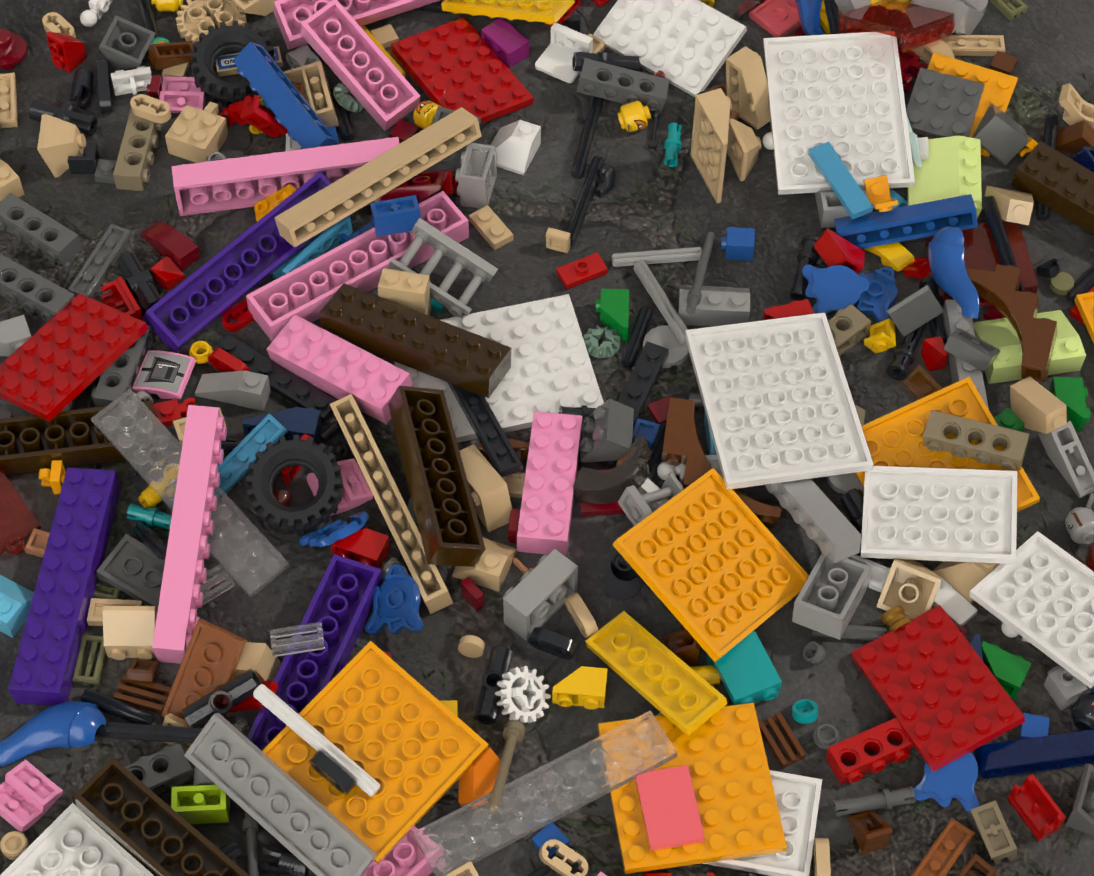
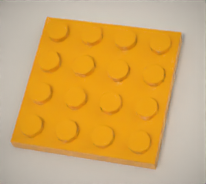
[913,52,1018,157]

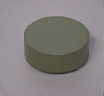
[1049,272,1074,295]

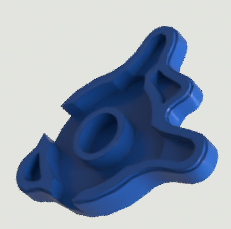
[802,265,869,314]
[856,267,898,323]
[299,511,369,547]
[365,564,423,635]
[913,752,979,813]

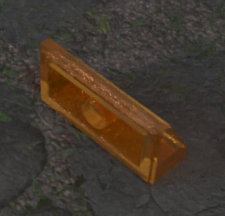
[903,365,943,399]

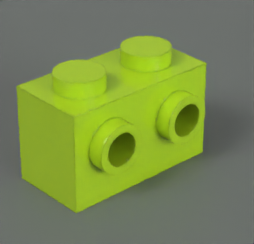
[171,784,230,824]

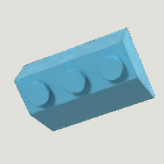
[0,575,34,638]

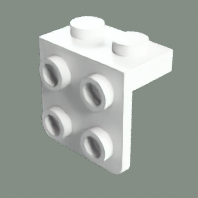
[535,23,593,83]

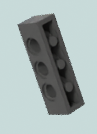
[576,58,670,113]
[0,193,82,267]
[0,255,75,322]
[91,325,154,407]
[79,743,194,796]

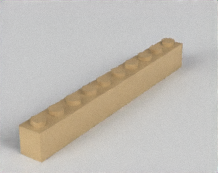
[274,107,481,247]
[330,394,453,614]

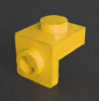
[864,318,896,354]

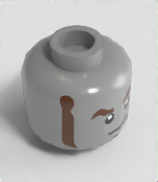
[1064,507,1094,544]

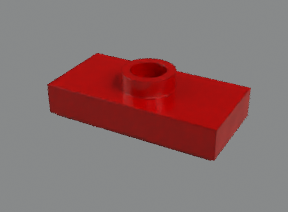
[556,252,608,290]

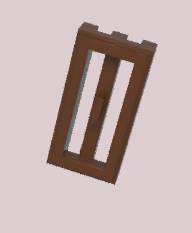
[113,674,171,714]
[758,712,806,769]

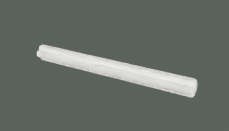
[253,684,380,796]

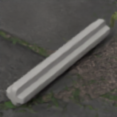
[612,247,702,267]

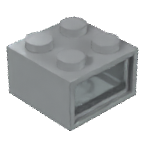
[455,143,497,209]

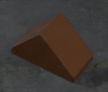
[1055,120,1094,157]
[661,629,701,667]
[847,810,892,855]

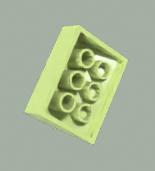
[907,135,982,218]
[973,310,1086,384]

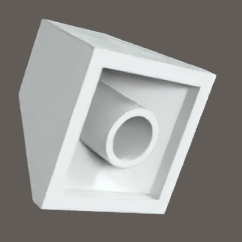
[491,120,541,175]

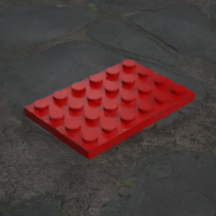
[391,17,534,123]
[0,293,148,422]
[851,605,1025,772]

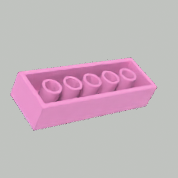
[301,0,420,131]
[267,315,413,425]
[517,411,582,556]

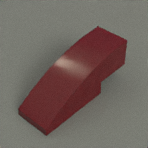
[140,221,201,270]

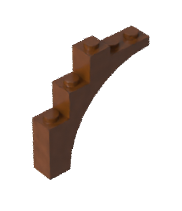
[966,264,1057,382]
[661,397,781,526]

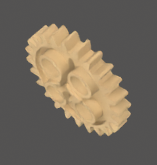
[176,0,247,44]

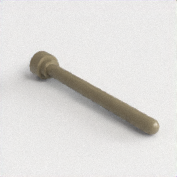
[488,720,525,813]

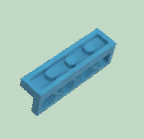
[272,215,353,279]

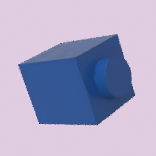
[721,227,755,261]

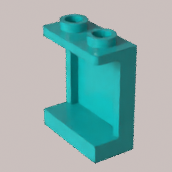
[706,631,782,706]

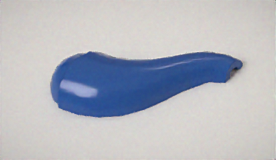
[795,0,823,36]
[928,226,979,319]
[0,701,106,767]

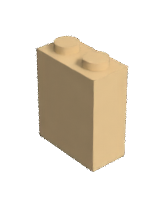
[378,268,431,316]

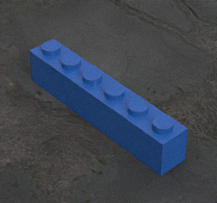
[233,42,338,150]
[834,194,978,249]

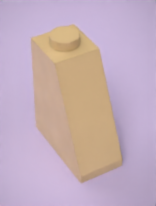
[982,186,1034,225]
[1010,376,1067,434]

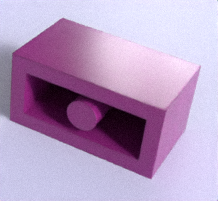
[481,17,529,69]

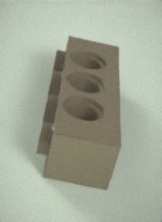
[113,109,163,191]
[828,304,871,357]
[923,410,1029,470]

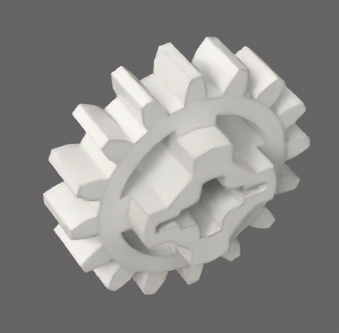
[495,666,551,724]

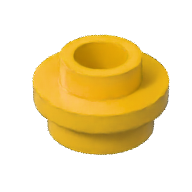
[189,341,213,364]

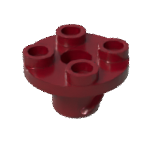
[0,28,28,71]

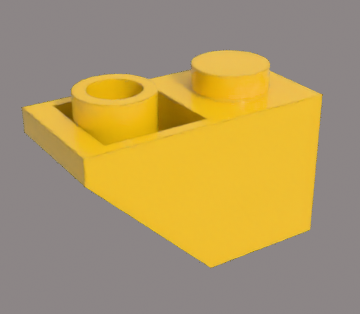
[552,666,607,710]

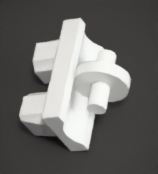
[111,66,152,96]

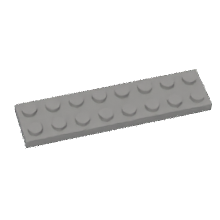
[184,713,378,876]

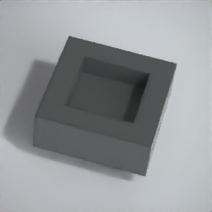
[94,159,117,184]

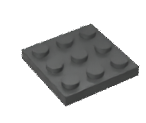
[906,67,985,138]

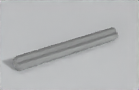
[633,260,688,345]

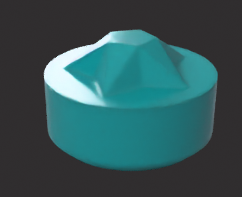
[792,699,819,724]

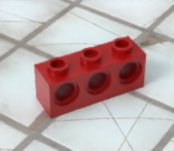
[825,717,913,785]

